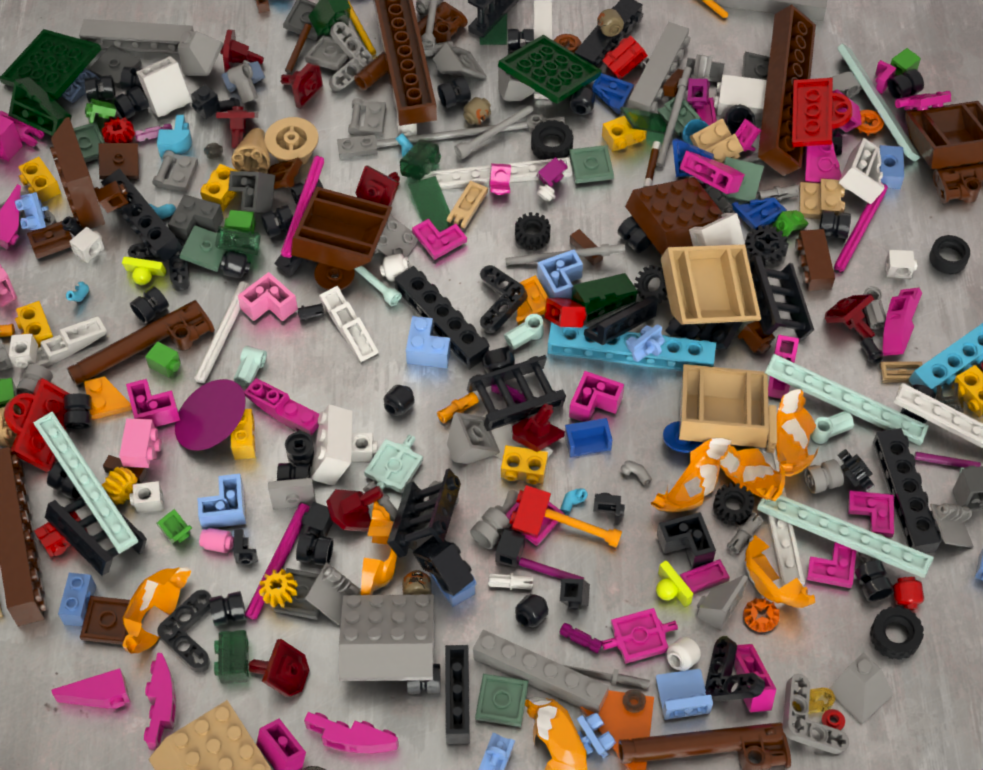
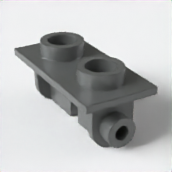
[705,184,733,214]

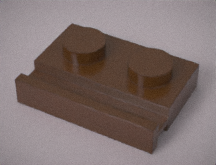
[27,221,72,259]

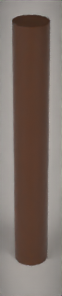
[285,24,312,73]

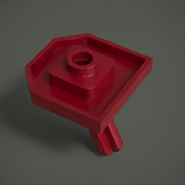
[220,29,264,73]
[280,63,323,109]
[216,106,258,149]
[355,165,400,206]
[825,294,875,339]
[511,403,565,452]
[326,486,384,532]
[248,639,309,697]

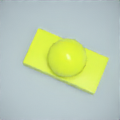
[122,257,167,286]
[656,561,693,607]

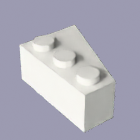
[839,137,885,204]
[310,404,353,486]

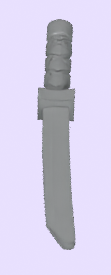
[563,665,650,689]

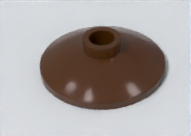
[314,263,355,290]

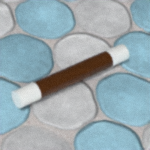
[643,141,660,187]

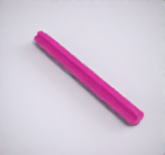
[281,156,324,258]
[834,183,888,272]
[245,503,310,620]

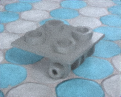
[374,215,418,257]
[930,503,974,548]
[304,562,361,625]

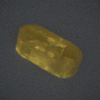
[792,687,835,714]

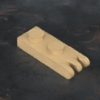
[447,180,488,229]

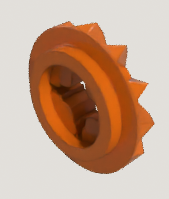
[854,110,884,136]
[743,598,780,632]

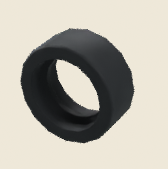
[930,235,970,274]

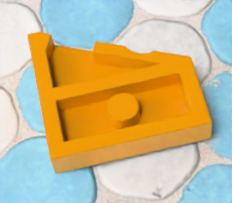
[516,275,548,326]
[84,376,132,420]

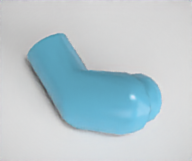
[396,133,414,160]
[149,204,176,220]
[66,282,89,302]
[560,488,588,515]

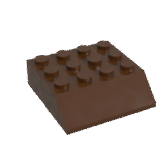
[905,101,983,169]
[50,117,105,229]
[625,177,723,255]
[291,186,392,271]

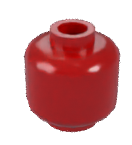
[893,577,924,610]

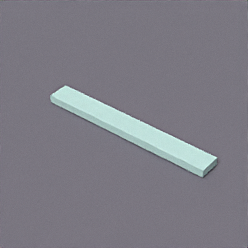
[837,43,921,162]
[765,354,929,446]
[33,412,138,554]
[757,495,934,578]

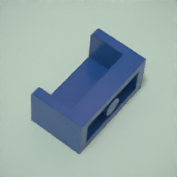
[565,418,613,457]

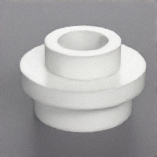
[537,185,556,202]

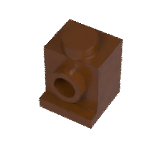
[94,181,129,213]
[738,321,776,354]

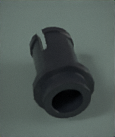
[215,97,240,112]
[62,216,84,236]
[298,303,324,321]
[860,337,884,364]

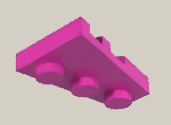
[805,142,841,183]

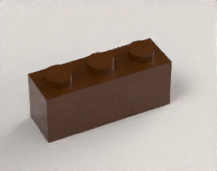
[795,229,835,291]

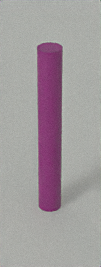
[914,451,981,468]
[519,557,584,579]

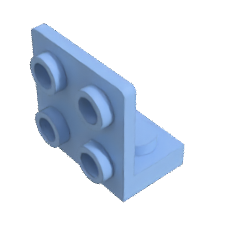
[656,669,713,720]

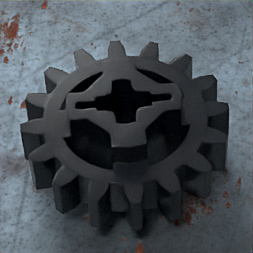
[745,225,789,265]
[837,449,875,492]

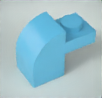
[157,115,192,157]

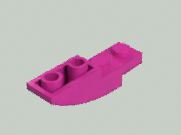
[883,287,922,356]
[244,378,319,436]
[144,653,176,750]
[304,712,399,754]

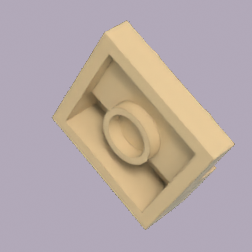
[689,118,744,164]
[799,179,845,219]

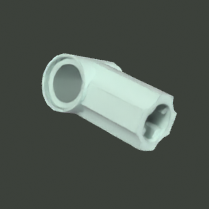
[504,314,544,350]
[234,346,267,388]
[810,411,854,444]

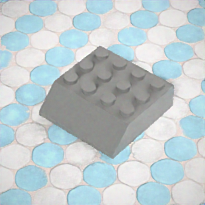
[339,594,435,681]

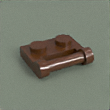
[267,157,303,190]

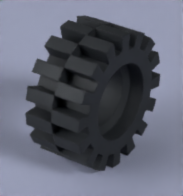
[515,212,551,250]
[634,265,668,304]
[713,483,754,526]

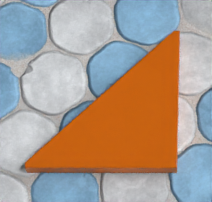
[579,690,654,770]

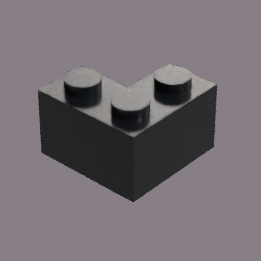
[657,512,716,568]
[412,536,474,596]

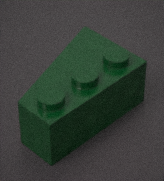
[308,0,351,36]
[8,77,72,136]
[572,273,637,325]

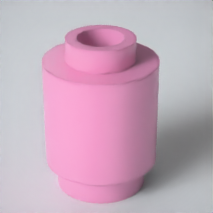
[199,528,234,553]

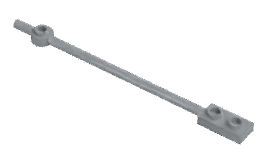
[337,114,565,159]

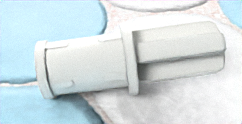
[488,573,533,591]

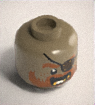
[597,9,624,37]
[463,97,491,125]
[402,570,432,595]

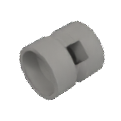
[16,364,53,395]
[804,459,844,494]
[470,507,511,549]

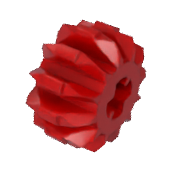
[102,117,135,143]

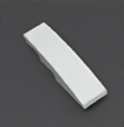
[319,286,379,363]
[36,316,107,368]

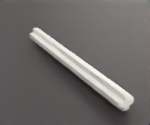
[194,281,250,384]

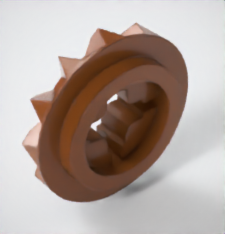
[553,34,582,53]

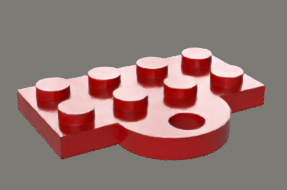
[792,77,852,147]
[4,378,70,472]

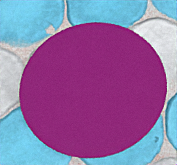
[175,379,246,451]

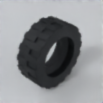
[531,120,573,160]
[870,606,924,660]

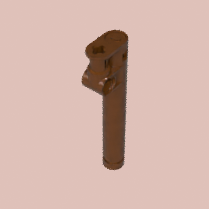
[354,2,468,91]
[933,162,983,204]
[67,300,215,386]
[618,722,791,770]

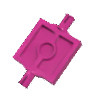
[895,91,951,110]
[602,608,678,664]

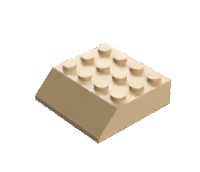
[660,244,761,325]
[679,364,769,448]
[149,700,272,770]

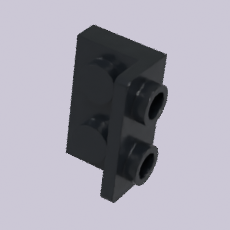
[698,322,742,349]

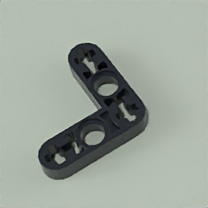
[128,239,190,291]
[480,265,528,333]
[157,590,211,673]
[705,636,765,702]

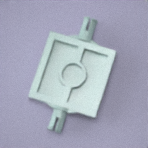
[364,435,423,494]

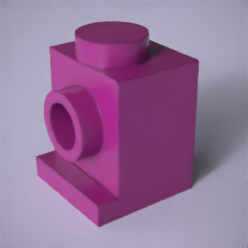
[687,79,710,109]
[536,157,568,188]

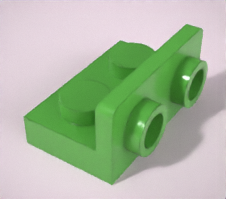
[85,99,116,123]

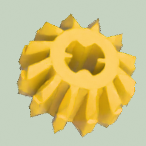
[102,467,138,505]
[259,569,298,608]

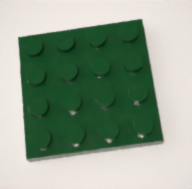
[0,29,102,100]
[498,35,602,104]

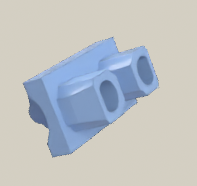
[15,192,49,230]
[626,324,665,362]
[577,712,617,758]
[479,733,515,770]

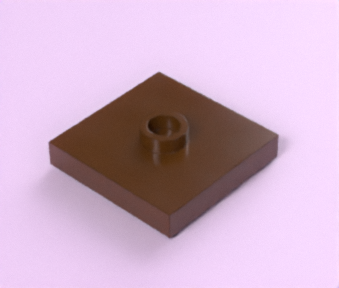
[98,143,139,180]
[80,596,130,645]

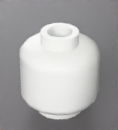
[380,253,411,282]
[667,637,701,671]

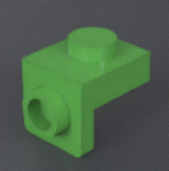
[773,210,809,237]
[156,509,192,544]

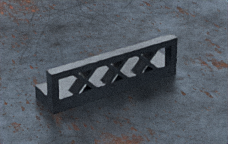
[584,296,658,345]

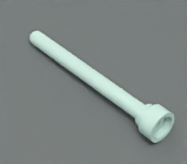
[355,266,402,306]

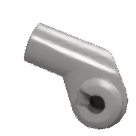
[621,460,652,485]
[495,490,518,515]

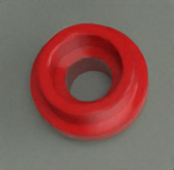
[821,709,845,730]

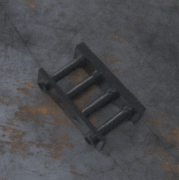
[468,0,519,39]
[749,256,814,341]
[467,355,566,431]
[387,468,461,558]
[44,498,147,576]

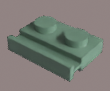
[657,97,701,137]

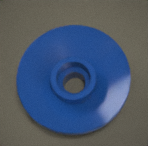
[663,421,704,453]

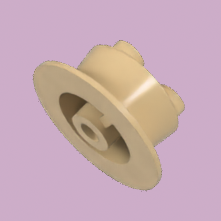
[264,117,319,164]

